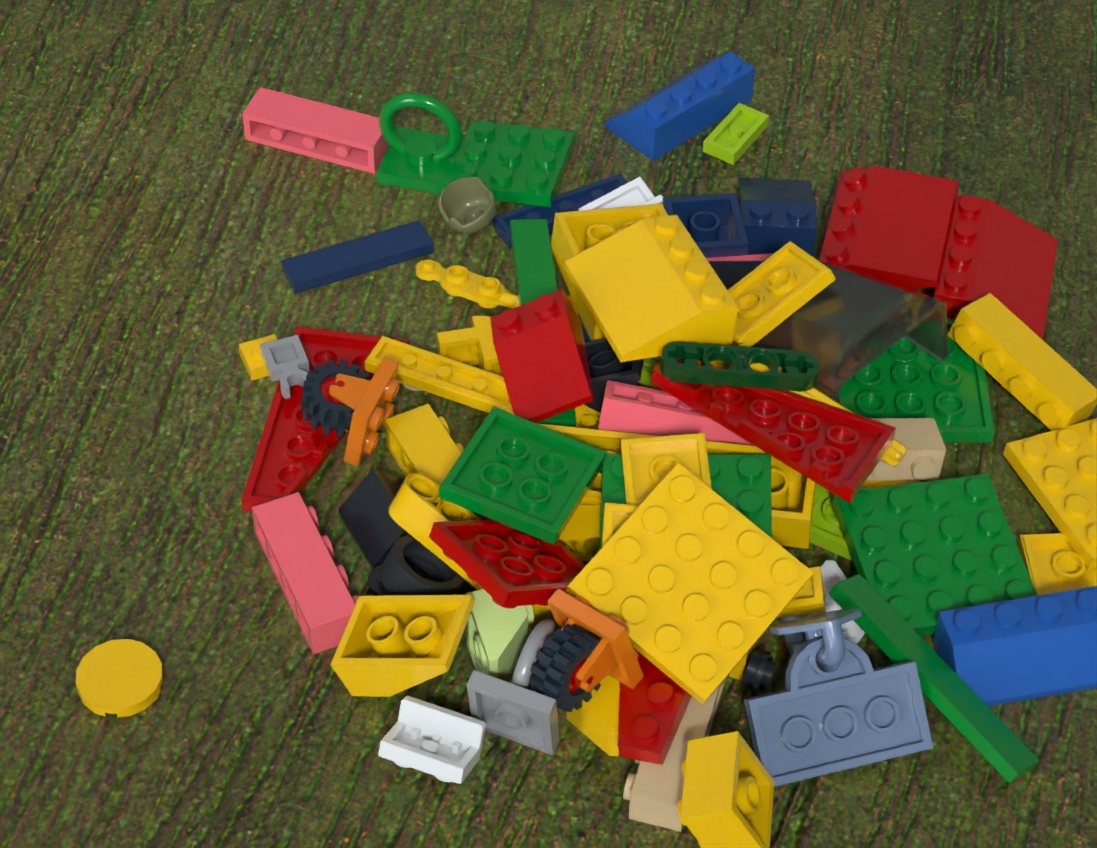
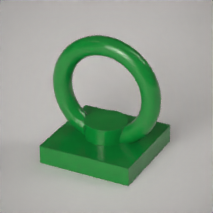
[377,92,465,194]

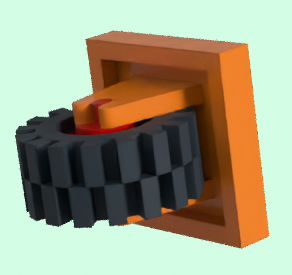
[300,357,401,467]
[530,588,644,712]

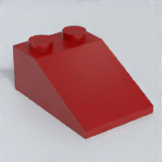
[490,289,594,423]

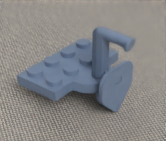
[744,608,933,787]

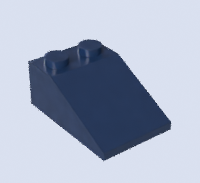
[738,178,817,257]

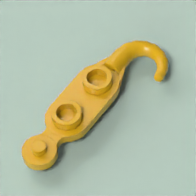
[416,259,519,309]

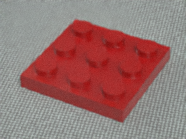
[429,519,586,609]

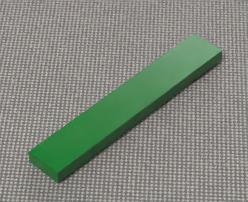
[828,574,1040,783]

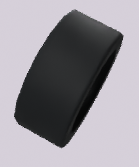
[380,534,465,595]

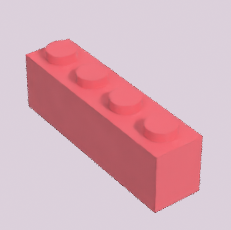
[242,87,389,174]
[598,380,755,446]
[252,492,358,655]

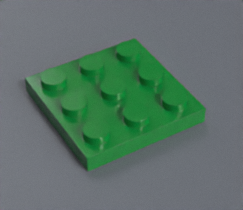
[445,121,575,207]
[438,406,607,545]

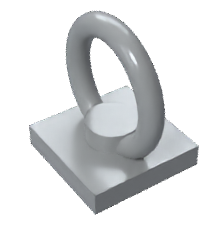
[466,619,560,755]

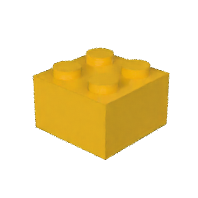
[677,731,775,848]

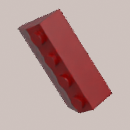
[819,166,959,303]
[930,194,1058,340]

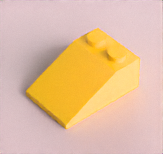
[330,595,475,697]

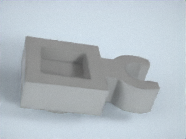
[260,335,309,399]

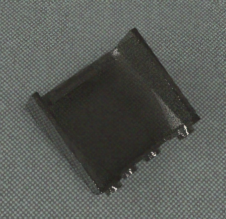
[752,260,949,404]

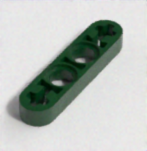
[659,341,820,392]

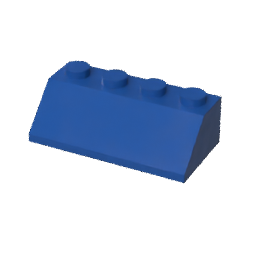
[605,51,755,161]
[932,586,1097,706]

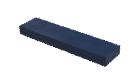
[493,174,628,249]
[281,220,434,294]

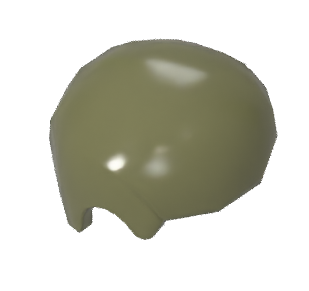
[438,177,497,234]

